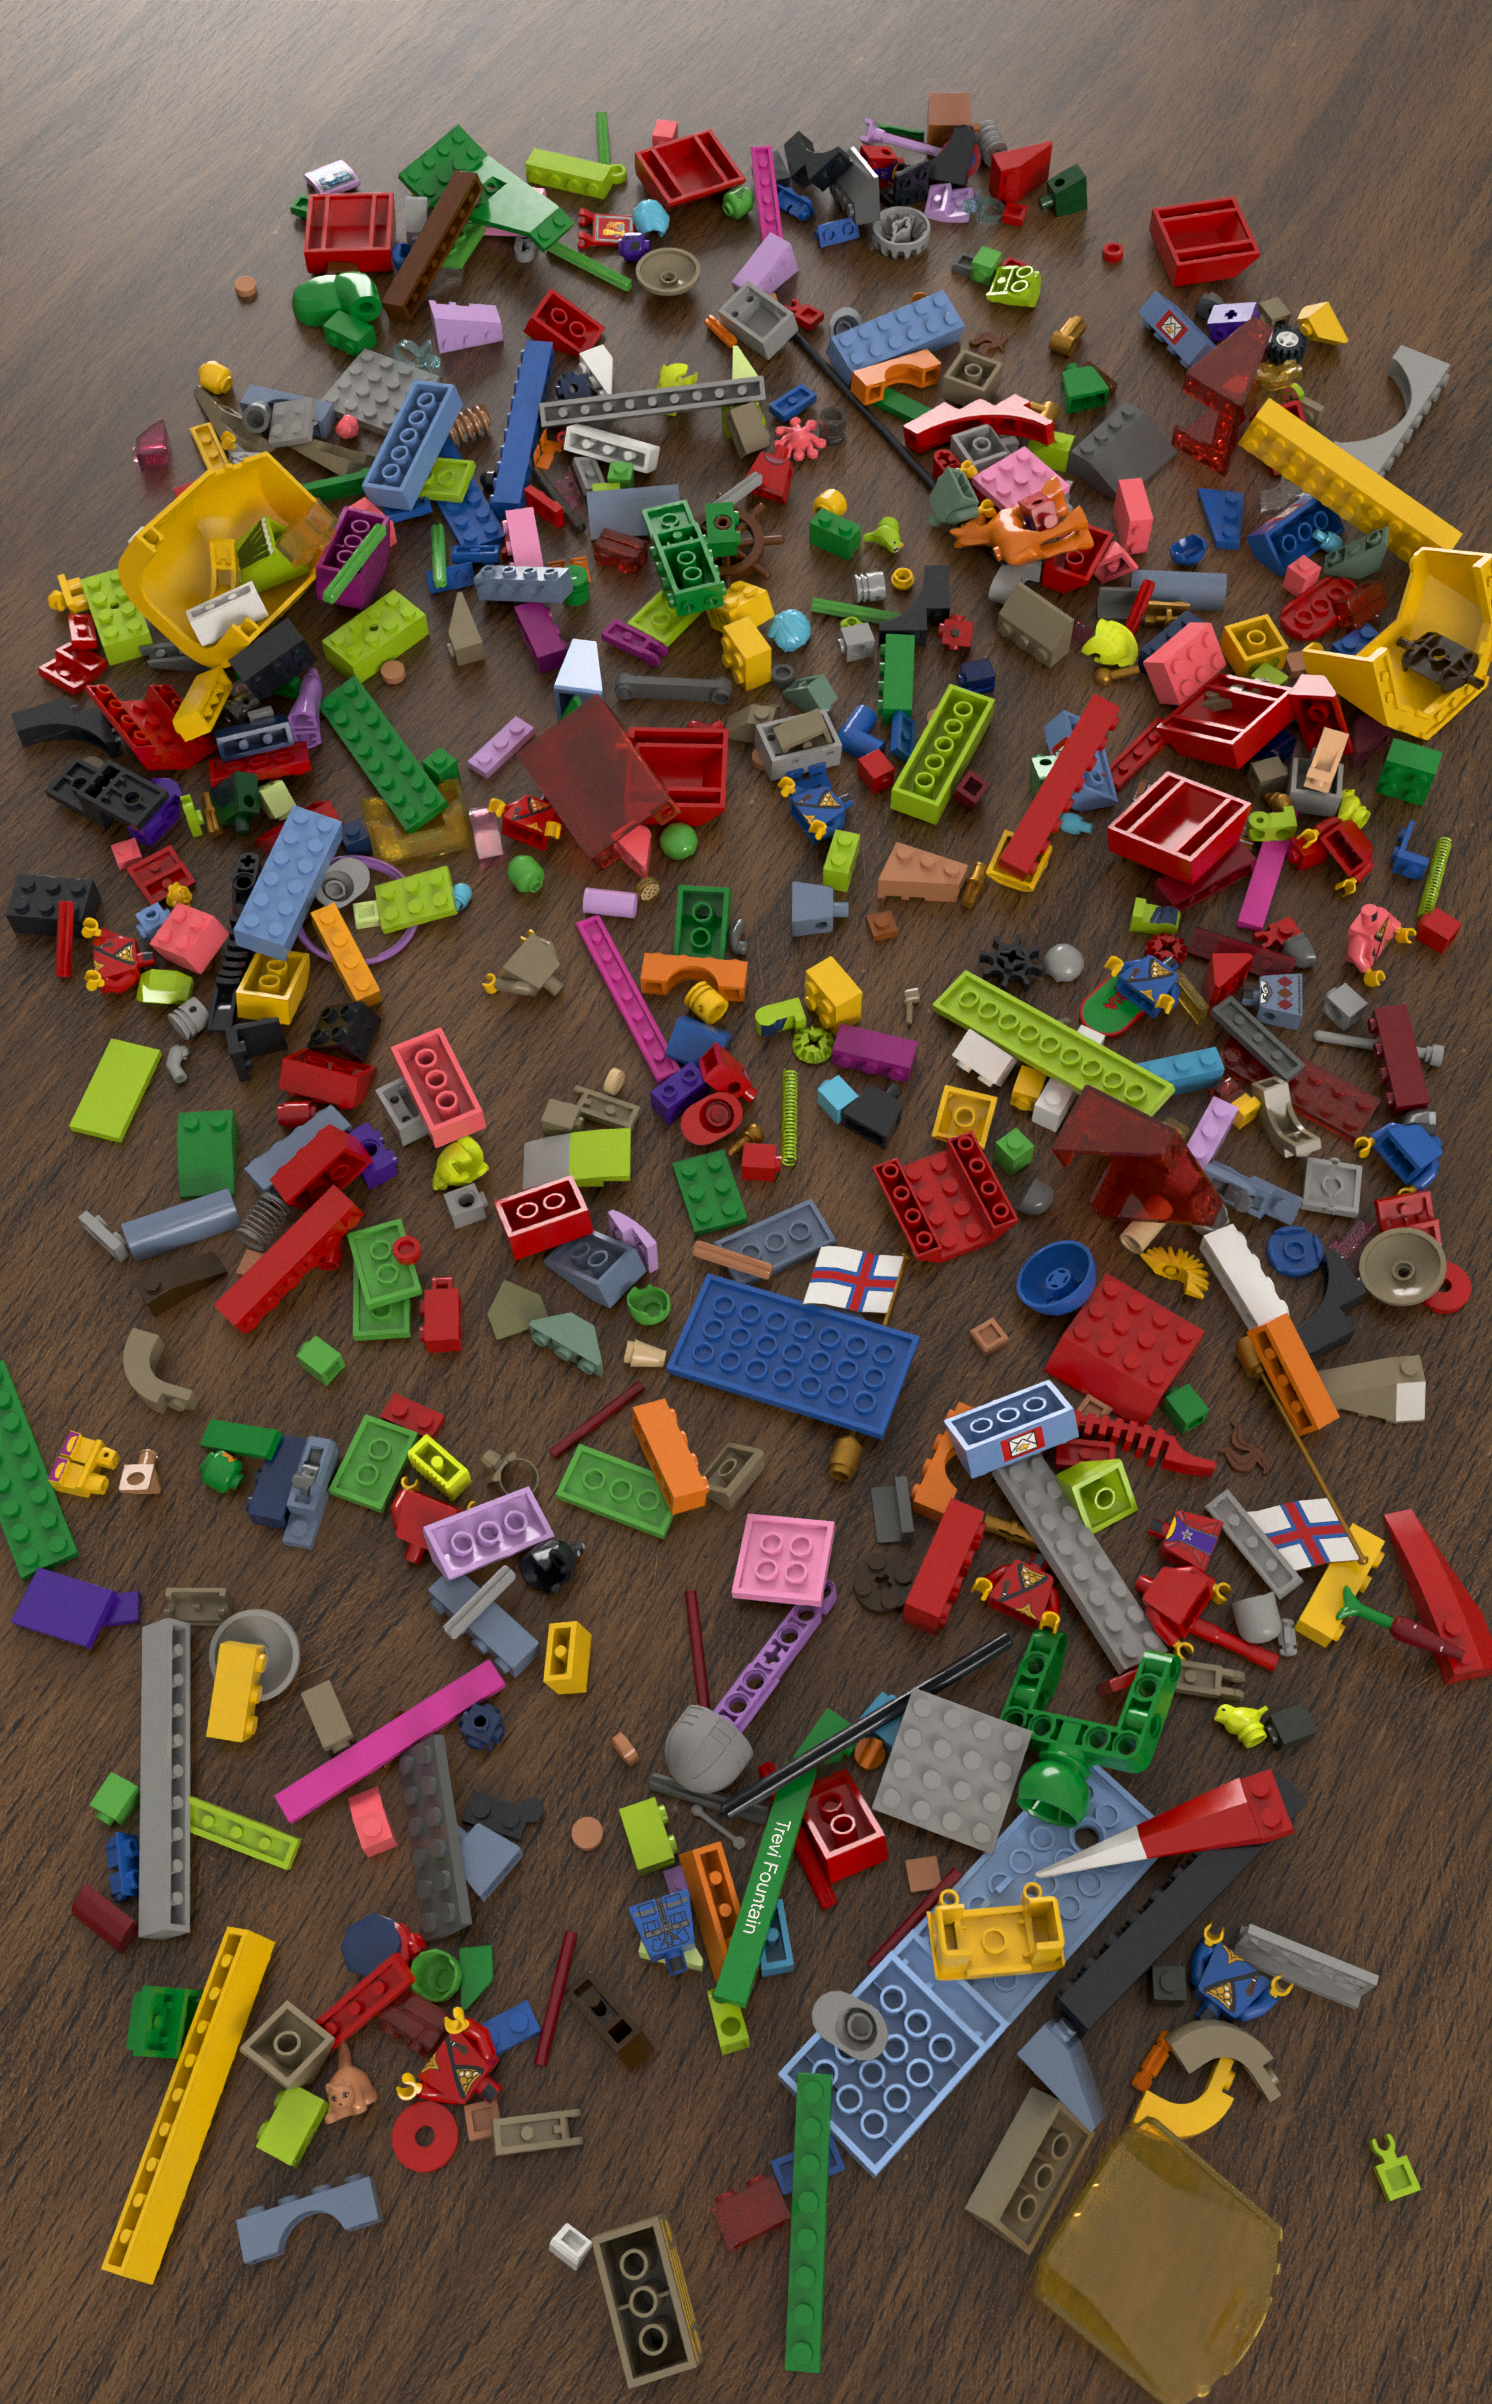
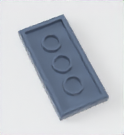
[586,484,680,541]
[714,1198,837,1286]

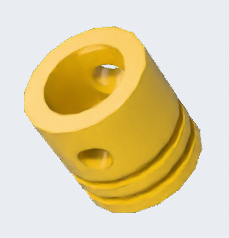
[684,981,728,1025]

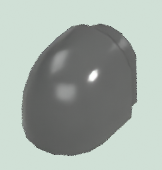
[1195,291,1225,321]
[1281,932,1317,968]
[1401,1108,1436,1136]
[1017,1178,1054,1215]

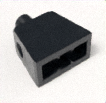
[842,1083,903,1150]

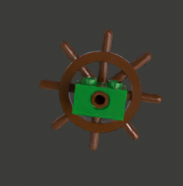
[693,493,785,590]

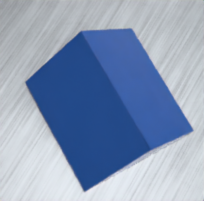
[664,1015,732,1070]

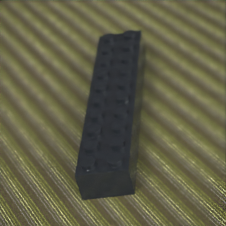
[1052,1773,1308,2040]

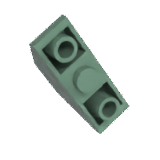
[1323,526,1389,579]
[528,1312,604,1378]

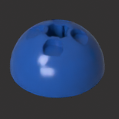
[1016,1240,1097,1316]

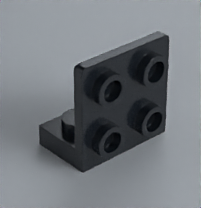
[879,158,930,208]
[225,1017,288,1082]

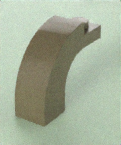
[1251,1076,1321,1158]
[123,1328,199,1414]
[1164,2020,1281,2103]

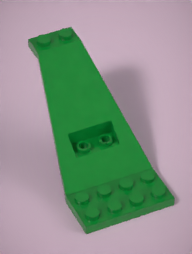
[398,124,574,253]

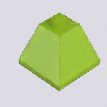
[1027,431,1078,472]
[1055,1459,1138,1534]

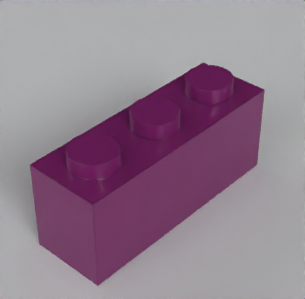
[514,602,568,674]
[832,1024,918,1082]

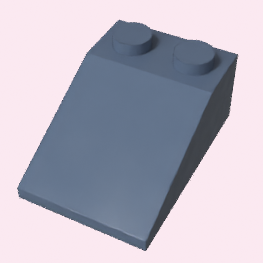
[543,1230,647,1308]
[1017,2015,1107,2132]

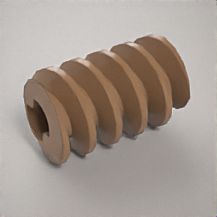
[448,403,491,444]

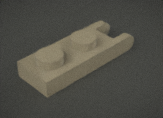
[567,1085,641,1132]
[491,2109,584,2157]

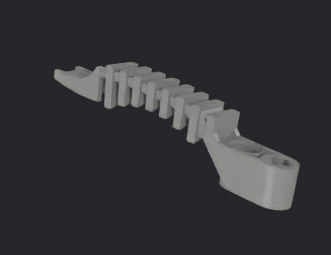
[988,480,1073,604]

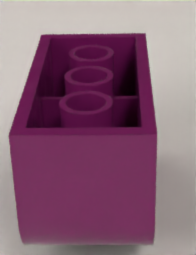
[316,506,390,611]

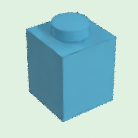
[817,1075,859,1124]

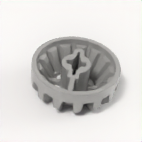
[872,206,930,260]

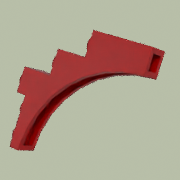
[903,394,1055,454]

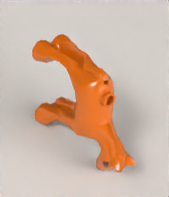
[949,475,1094,566]

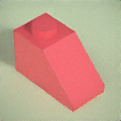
[1094,541,1138,584]
[611,819,652,881]
[348,1786,398,1858]

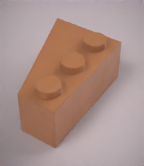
[877,842,968,902]

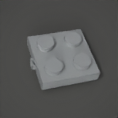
[268,397,317,448]
[1301,1157,1362,1218]

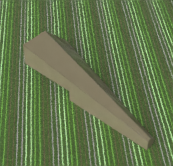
[193,385,276,453]
[269,432,376,476]

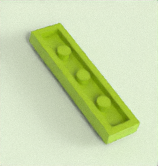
[188,1795,302,1870]

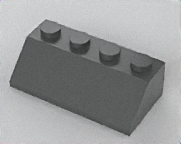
[829,147,881,225]

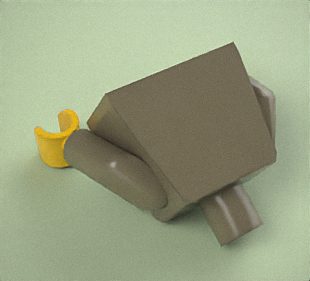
[482,929,564,997]

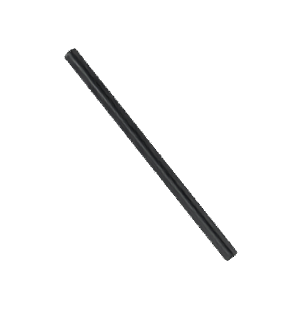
[720,1632,1014,1820]

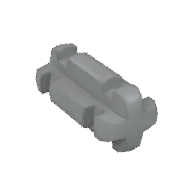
[1277,1618,1297,1657]

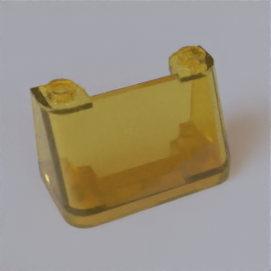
[360,777,474,866]

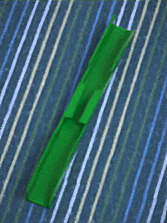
[876,123,925,139]

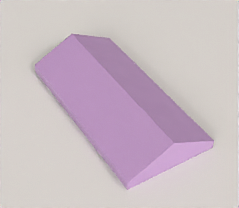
[422,1486,555,1581]

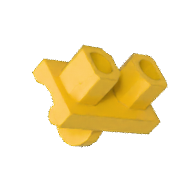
[47,574,90,614]

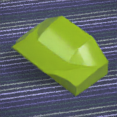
[136,969,194,1004]

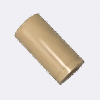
[1119,1196,1174,1254]

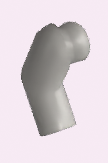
[166,1045,189,1083]

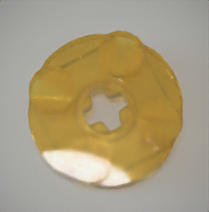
[1256,359,1303,390]

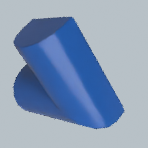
[837,705,886,758]

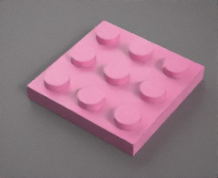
[972,446,1070,510]
[732,1514,836,1607]

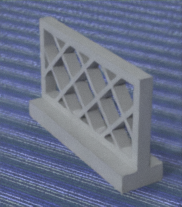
[1232,1924,1379,2010]

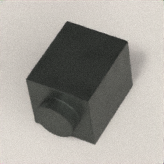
[1264,1703,1318,1752]
[1147,1965,1187,2007]

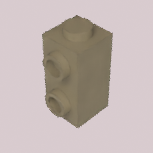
[301,1680,357,1756]

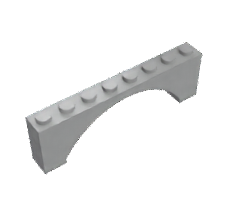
[1334,345,1450,478]

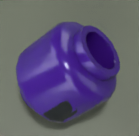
[619,232,651,262]

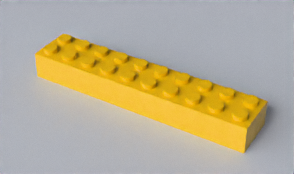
[1238,398,1463,564]

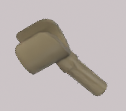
[903,988,920,1025]

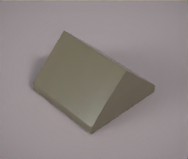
[702,1442,764,1512]
[239,2000,335,2090]

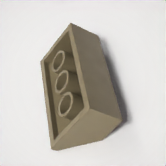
[964,2087,1095,2256]

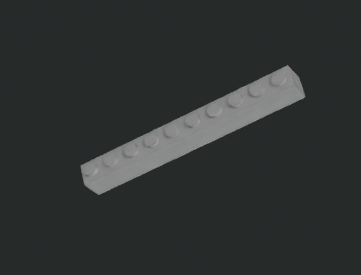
[539,376,766,429]
[138,1618,191,1940]

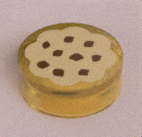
[635,877,661,901]

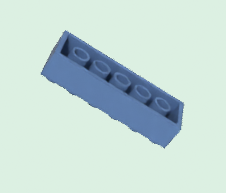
[826,290,965,388]
[362,380,463,511]
[234,805,343,962]

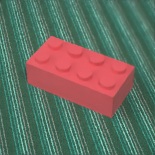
[390,1027,486,1149]

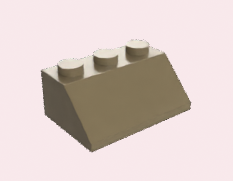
[997,582,1074,668]

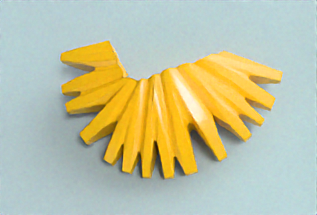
[1140,1247,1209,1299]

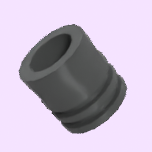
[242,401,273,433]

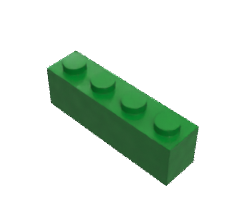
[877,634,915,725]

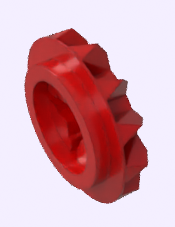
[1145,931,1188,965]

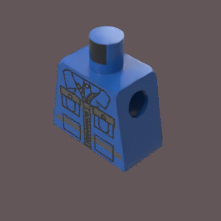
[628,1889,695,1975]

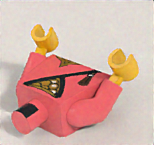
[1346,904,1416,987]

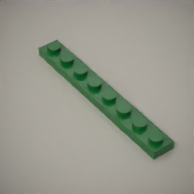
[785,2072,833,2374]

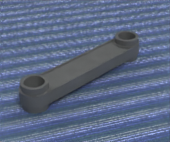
[614,673,733,705]

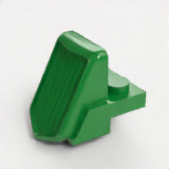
[126,1985,204,2059]

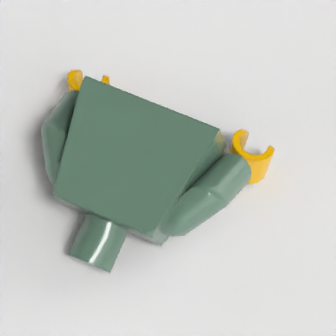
[928,460,997,528]

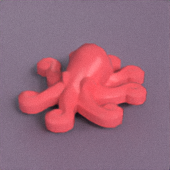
[773,417,826,461]

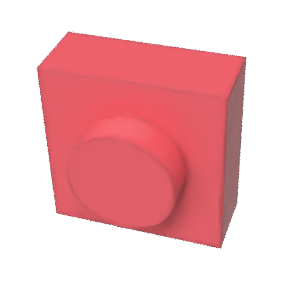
[111,838,143,870]

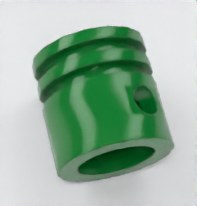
[564,565,590,606]

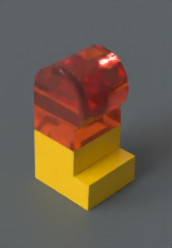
[1208,1076,1262,1130]

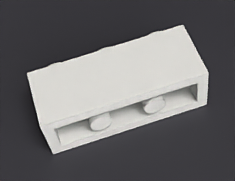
[185,581,269,646]

